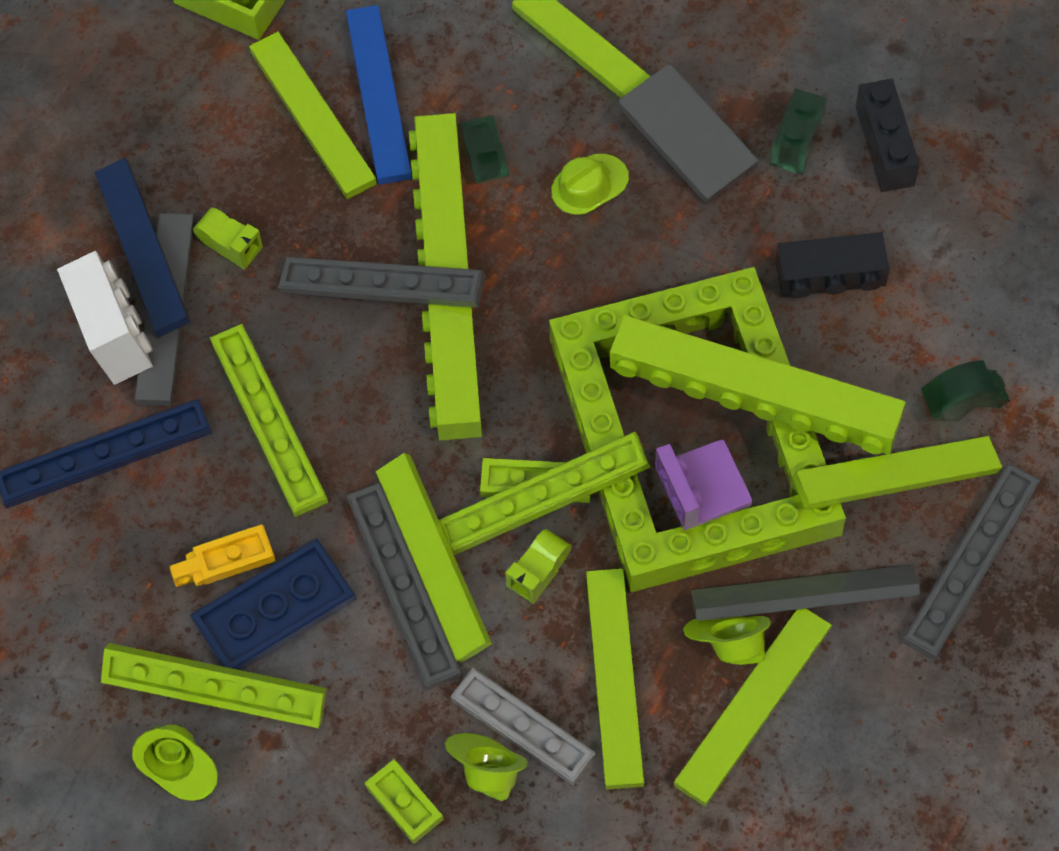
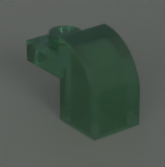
[921,360,1010,421]

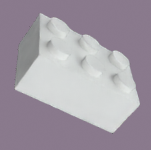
[57,251,153,385]

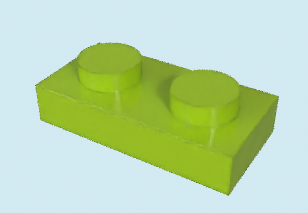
[364,759,444,844]

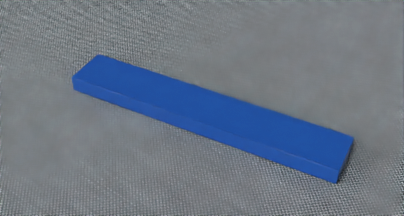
[346,5,412,185]

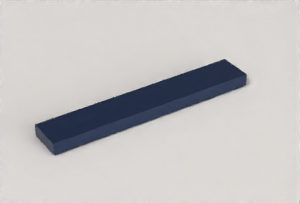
[95,158,191,337]
[0,399,212,509]

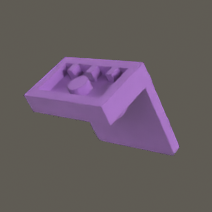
[655,440,752,531]

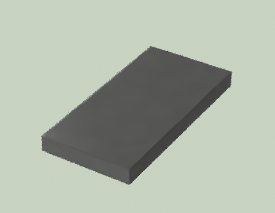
[617,63,759,204]

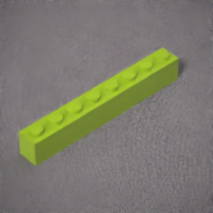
[610,315,906,455]

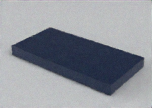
[190,538,357,670]

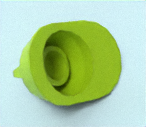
[552,154,629,215]
[683,616,771,665]
[132,724,218,801]
[445,733,528,801]

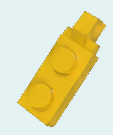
[169,525,275,587]

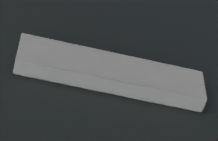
[450,668,596,786]

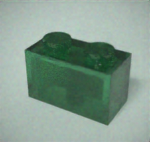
[770,88,828,175]

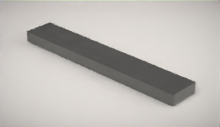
[135,213,195,406]
[278,257,486,308]
[902,462,1041,661]
[346,482,462,691]
[691,565,920,621]

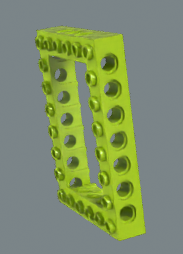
[549,267,846,593]

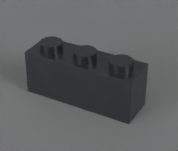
[855,78,920,192]
[775,232,889,298]

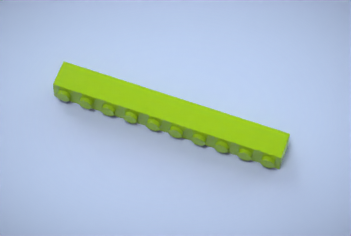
[409,113,482,441]

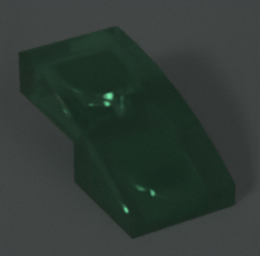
[460,115,510,184]

